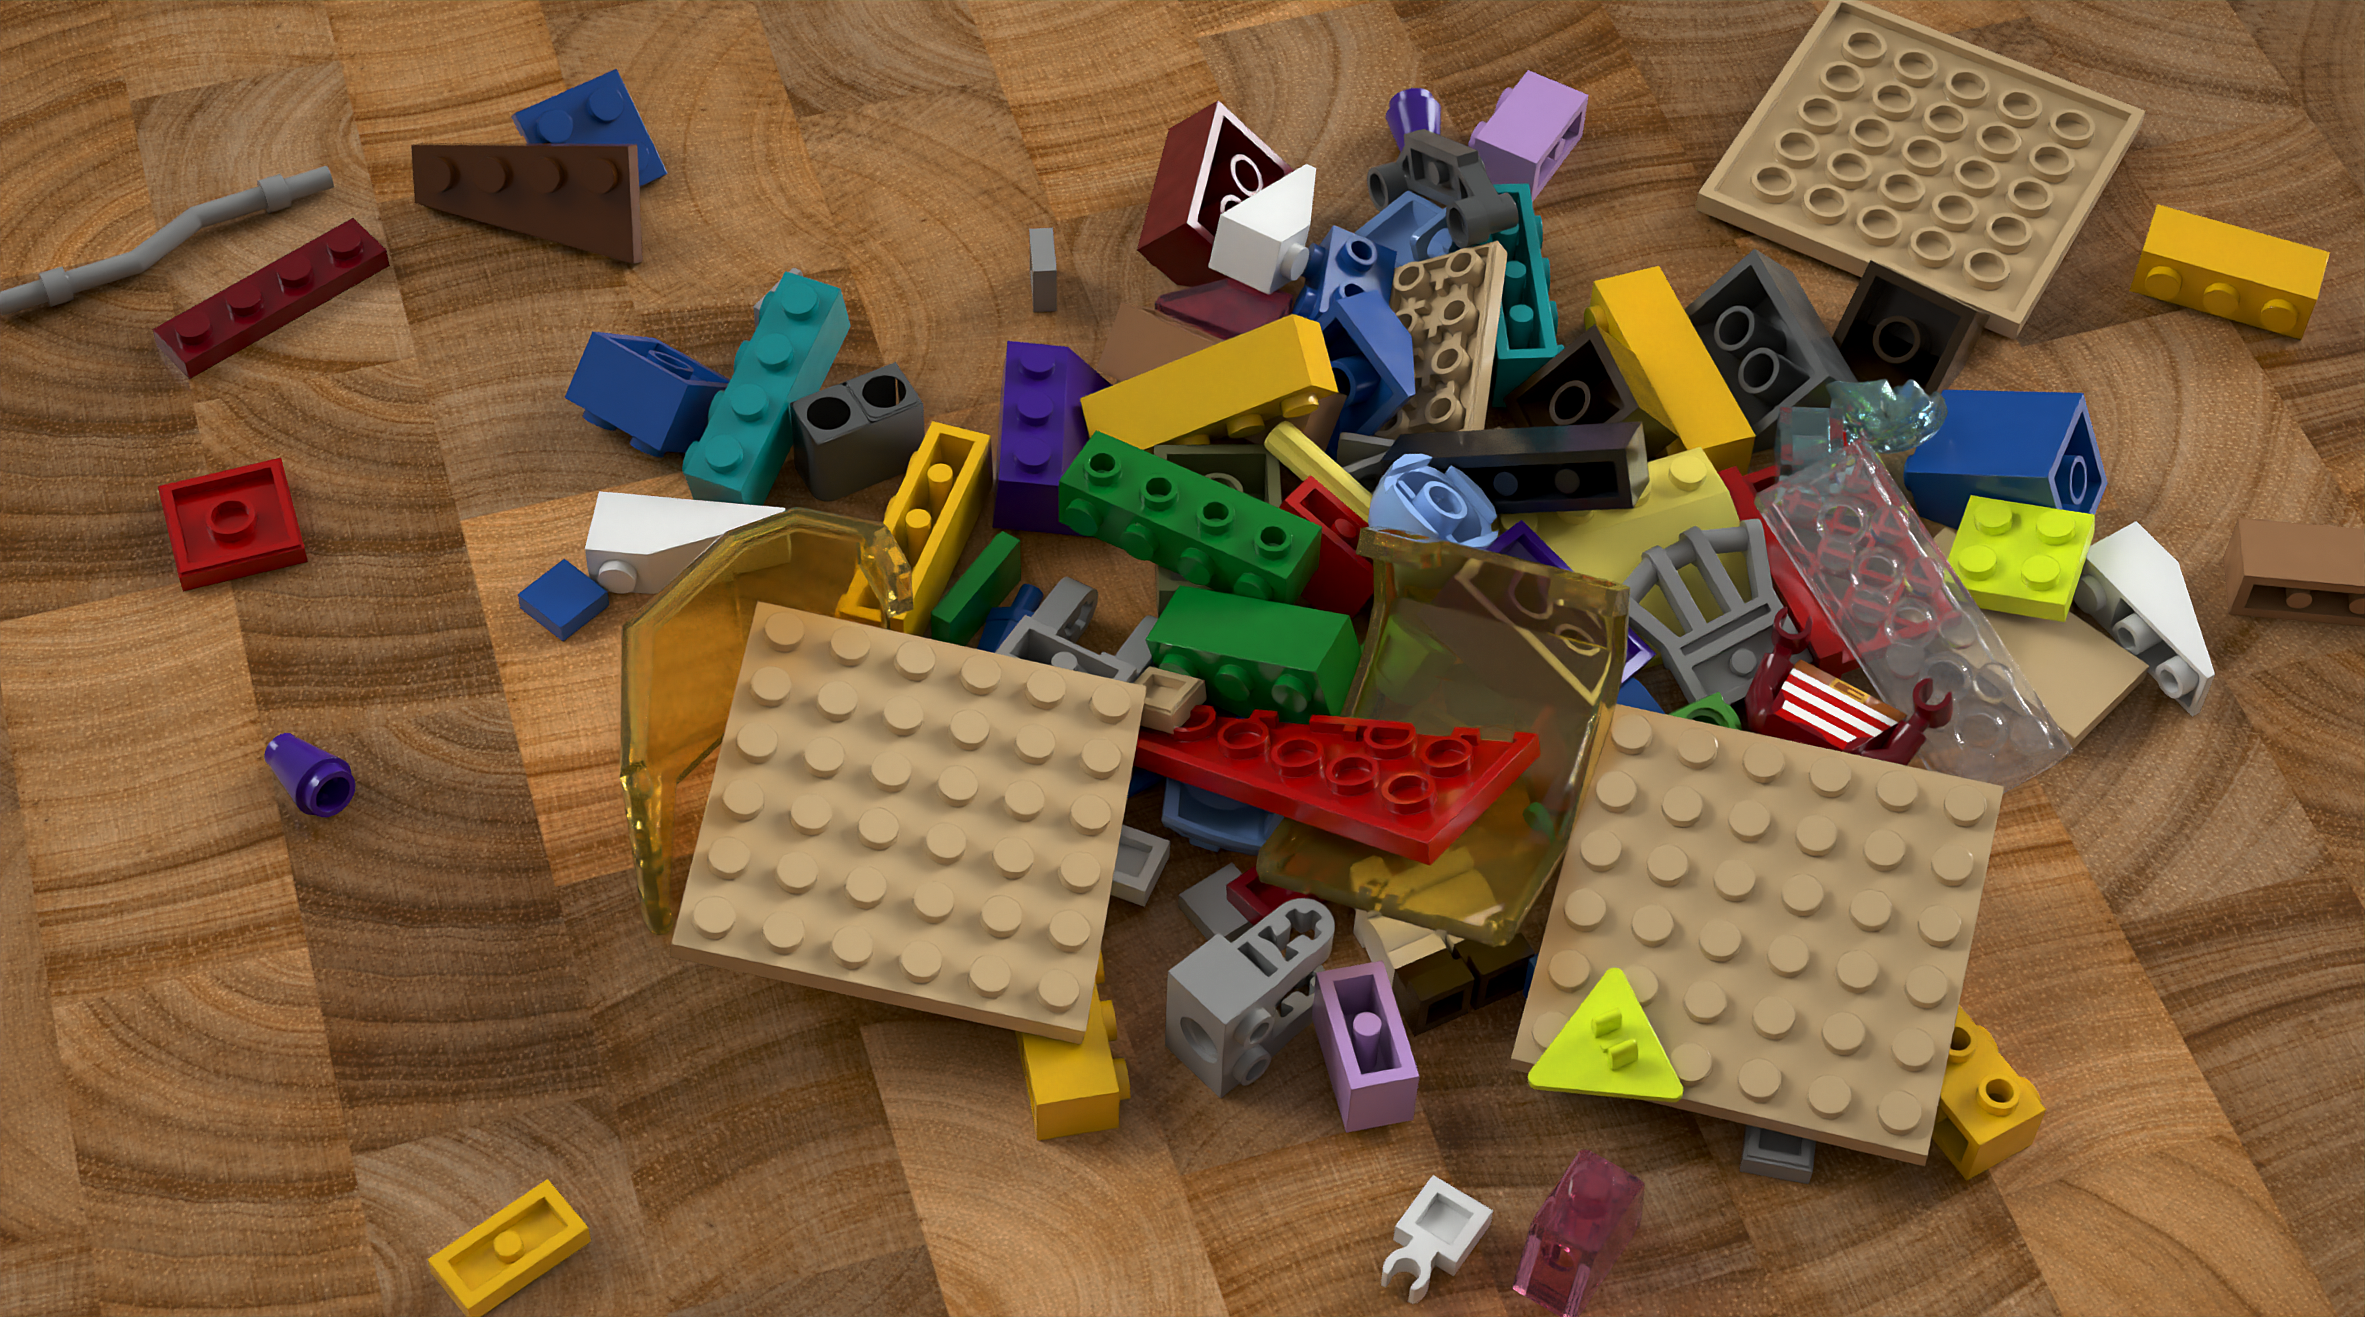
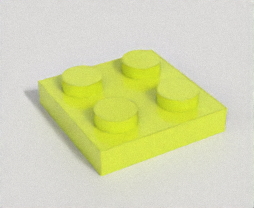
[1939,495,2095,622]

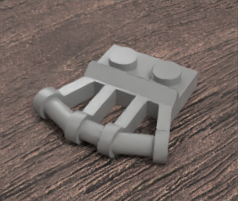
[1601,519,1814,706]

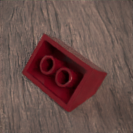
[1137,101,1295,297]

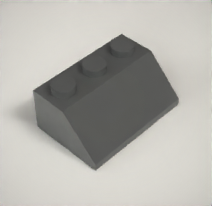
[1684,249,1867,453]

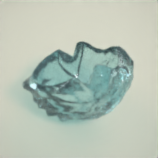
[1826,379,1948,454]

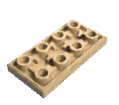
[1372,241,1508,440]
[1866,527,2149,752]

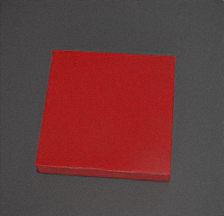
[158,458,308,592]

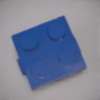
[511,68,668,187]

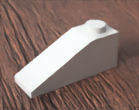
[1209,164,1316,295]
[585,491,789,594]

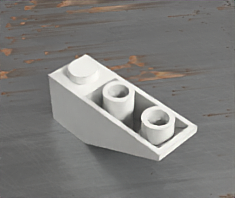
[2073,521,2215,717]

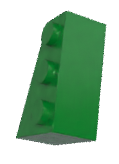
[1145,585,1379,725]

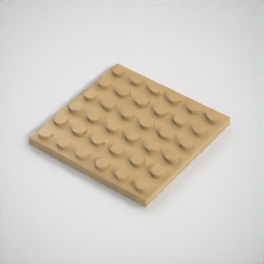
[1695,0,2146,340]
[670,601,1147,1044]
[1511,702,2004,1166]

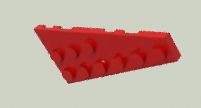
[1133,705,1541,866]

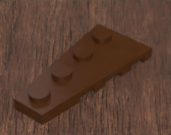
[411,143,643,264]

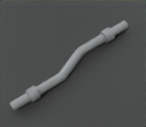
[0,166,334,316]

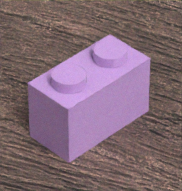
[1468,70,1588,202]
[1312,960,1419,1133]

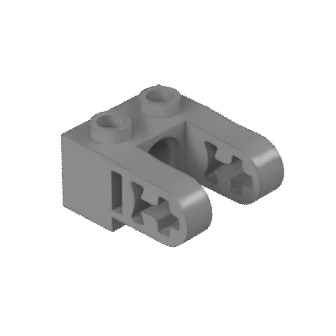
[995,577,1159,683]
[1165,898,1335,1098]

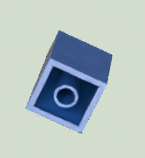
[1903,389,2108,530]

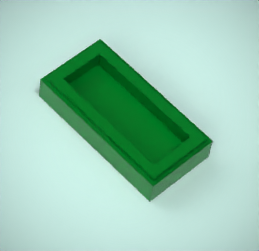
[931,531,1021,646]

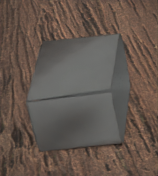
[790,362,925,502]

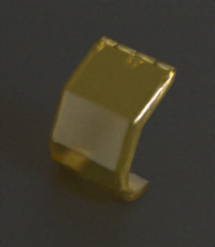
[620,507,913,935]
[1256,526,1630,947]

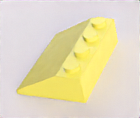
[1491,447,1752,670]

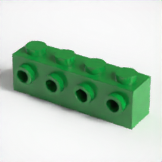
[1059,430,1322,605]

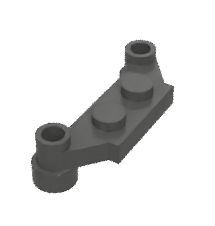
[1367,129,1518,248]

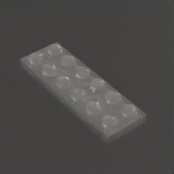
[1754,436,2074,794]

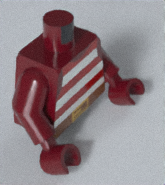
[1745,607,1953,766]

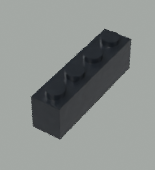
[1380,422,1650,514]

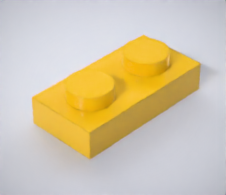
[427,1179,591,1317]

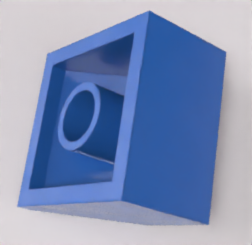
[1316,289,1415,462]
[564,331,730,458]

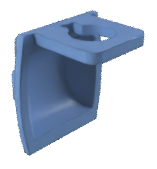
[1354,190,1471,268]
[1161,777,1284,856]

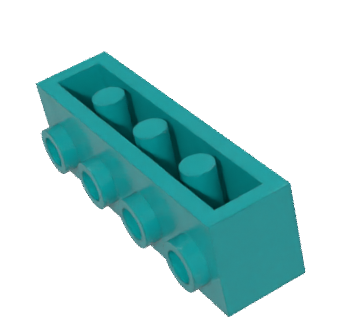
[1470,183,1564,407]
[682,271,851,506]

